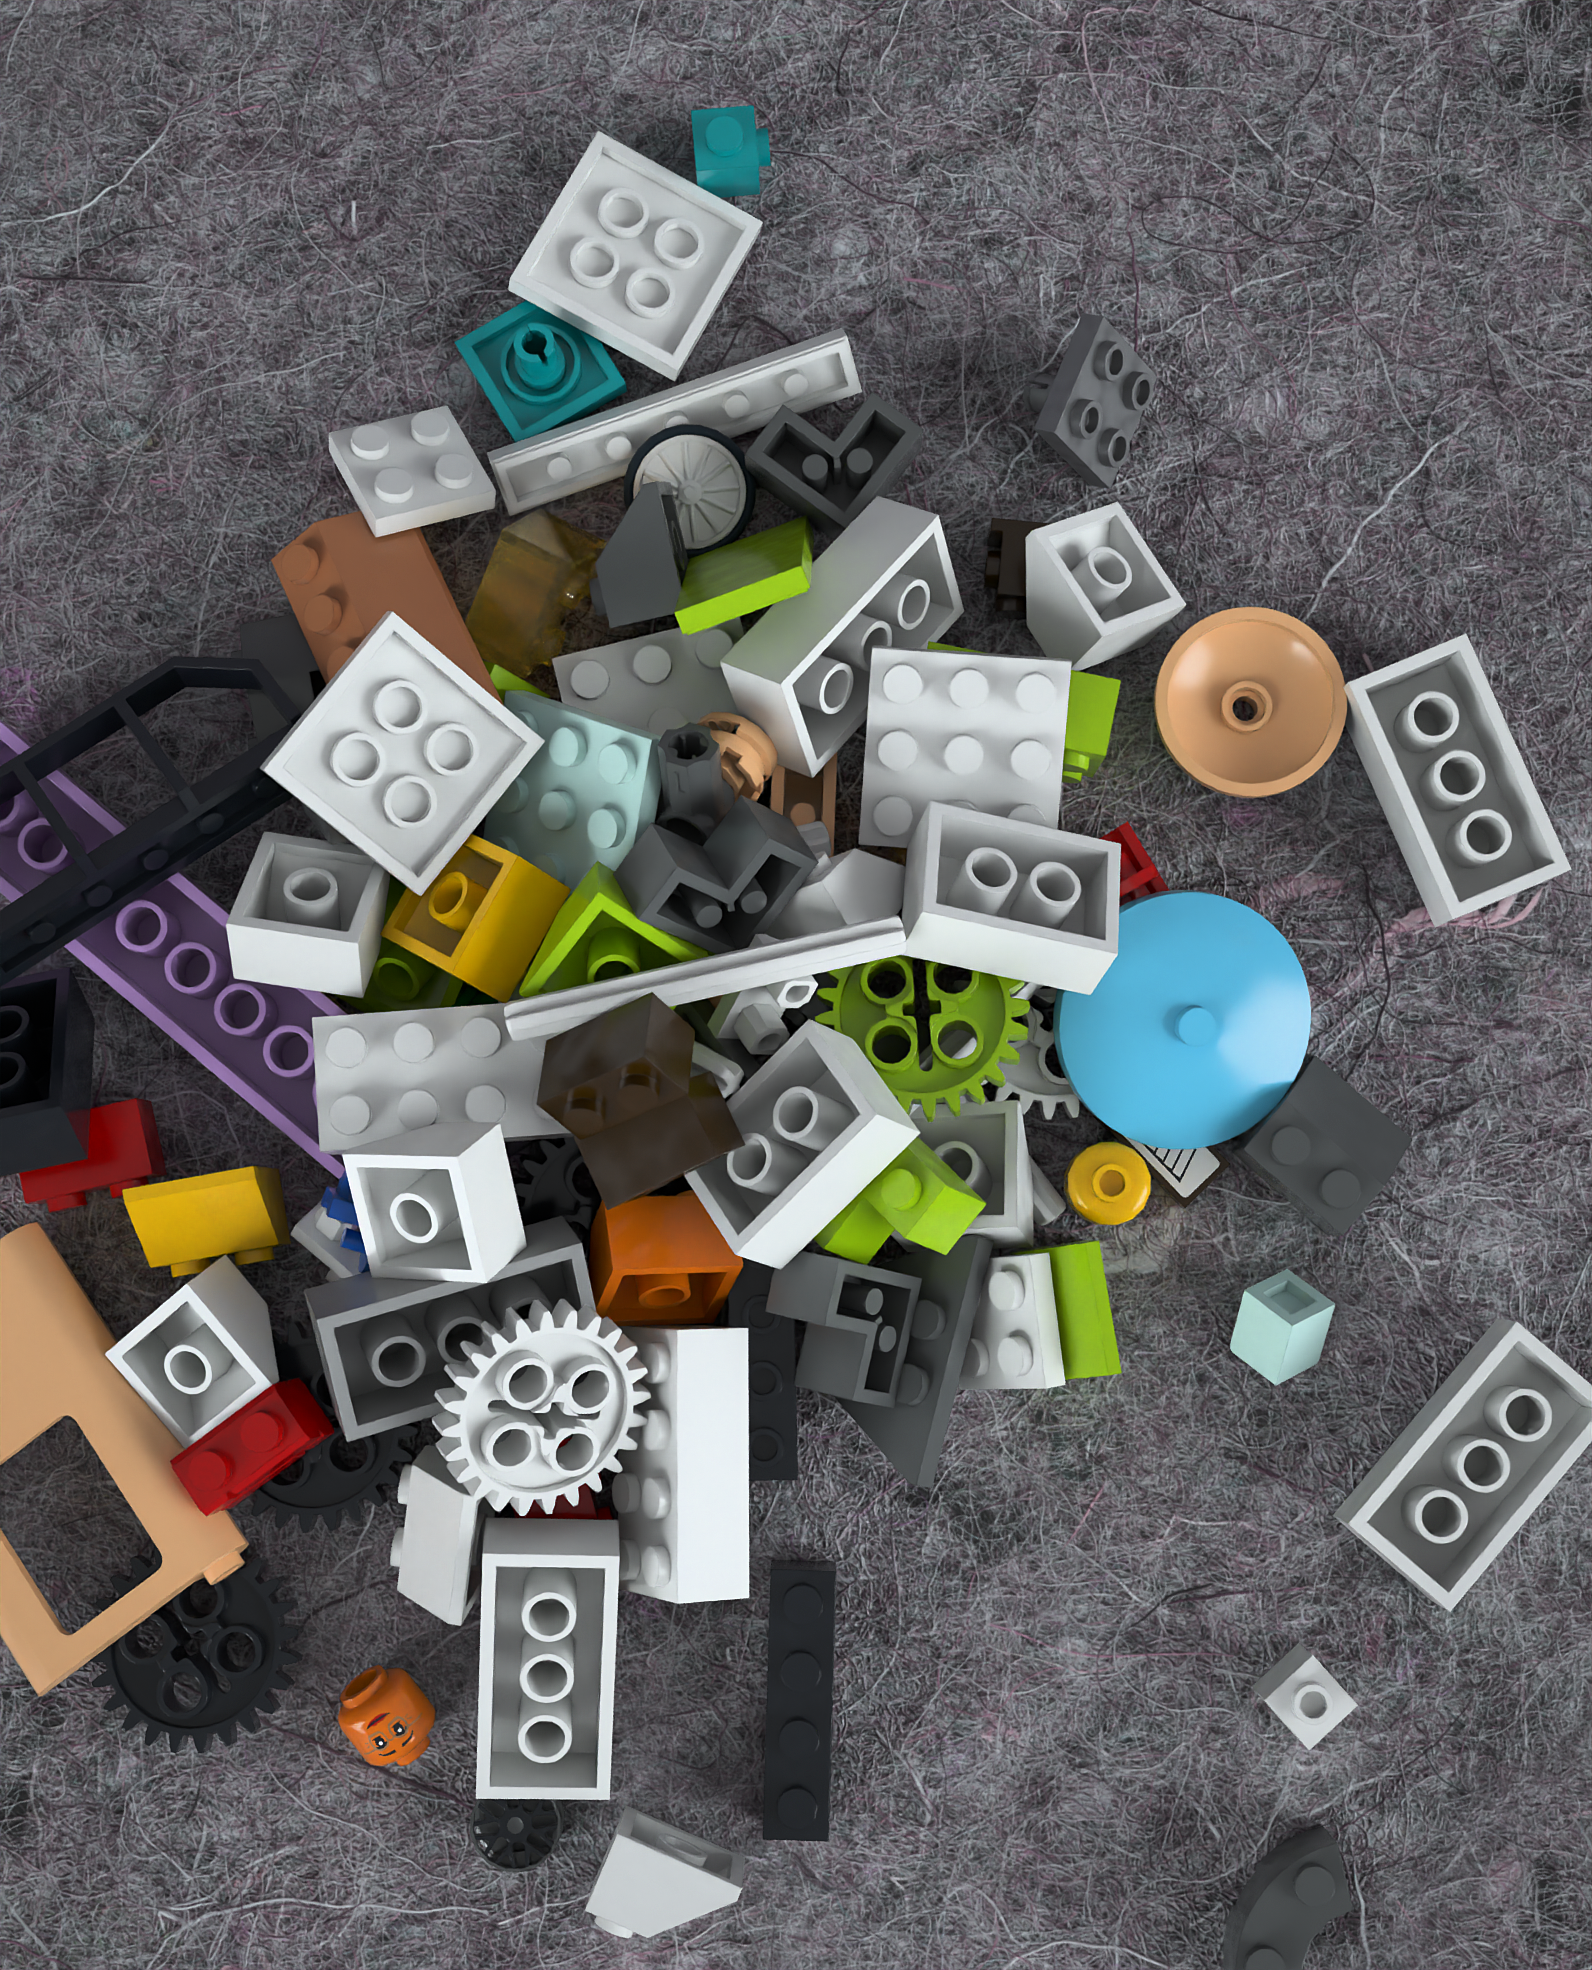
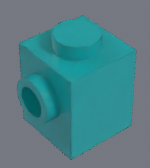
[691,105,771,198]

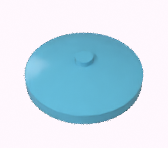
[1053,890,1311,1149]

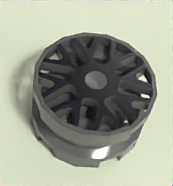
[470,1799,566,1872]

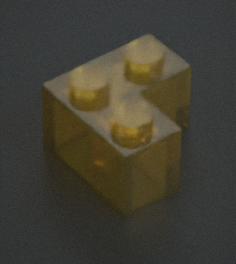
[465,508,607,679]

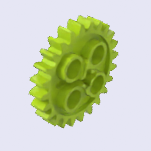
[815,955,1030,1122]

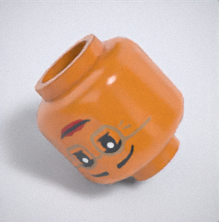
[337,1665,436,1766]

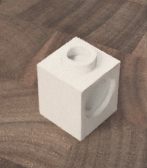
[1252,1643,1358,1750]

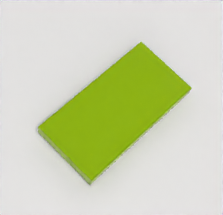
[674,515,814,636]

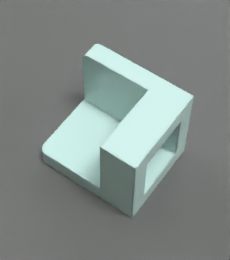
[1230,1269,1335,1385]

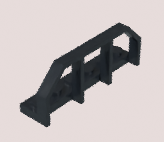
[0,656,302,987]

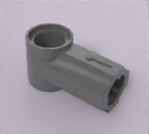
[655,722,735,846]

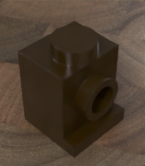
[984,518,1052,620]

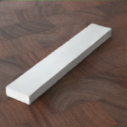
[487,328,862,516]

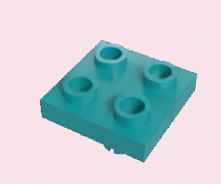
[455,300,628,443]

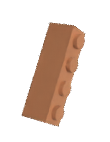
[271,511,503,705]

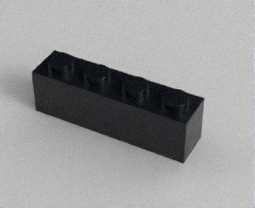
[763,1560,837,1842]

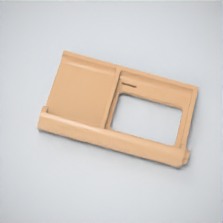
[0,1222,249,1697]

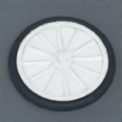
[624,424,756,559]

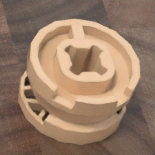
[697,712,777,804]

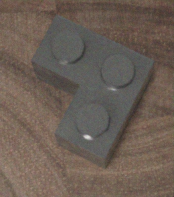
[745,392,924,541]
[613,795,819,954]
[765,1251,922,1408]

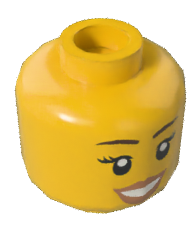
[1064,1142,1151,1225]

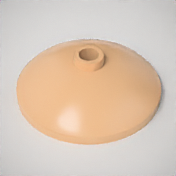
[1154,607,1347,798]

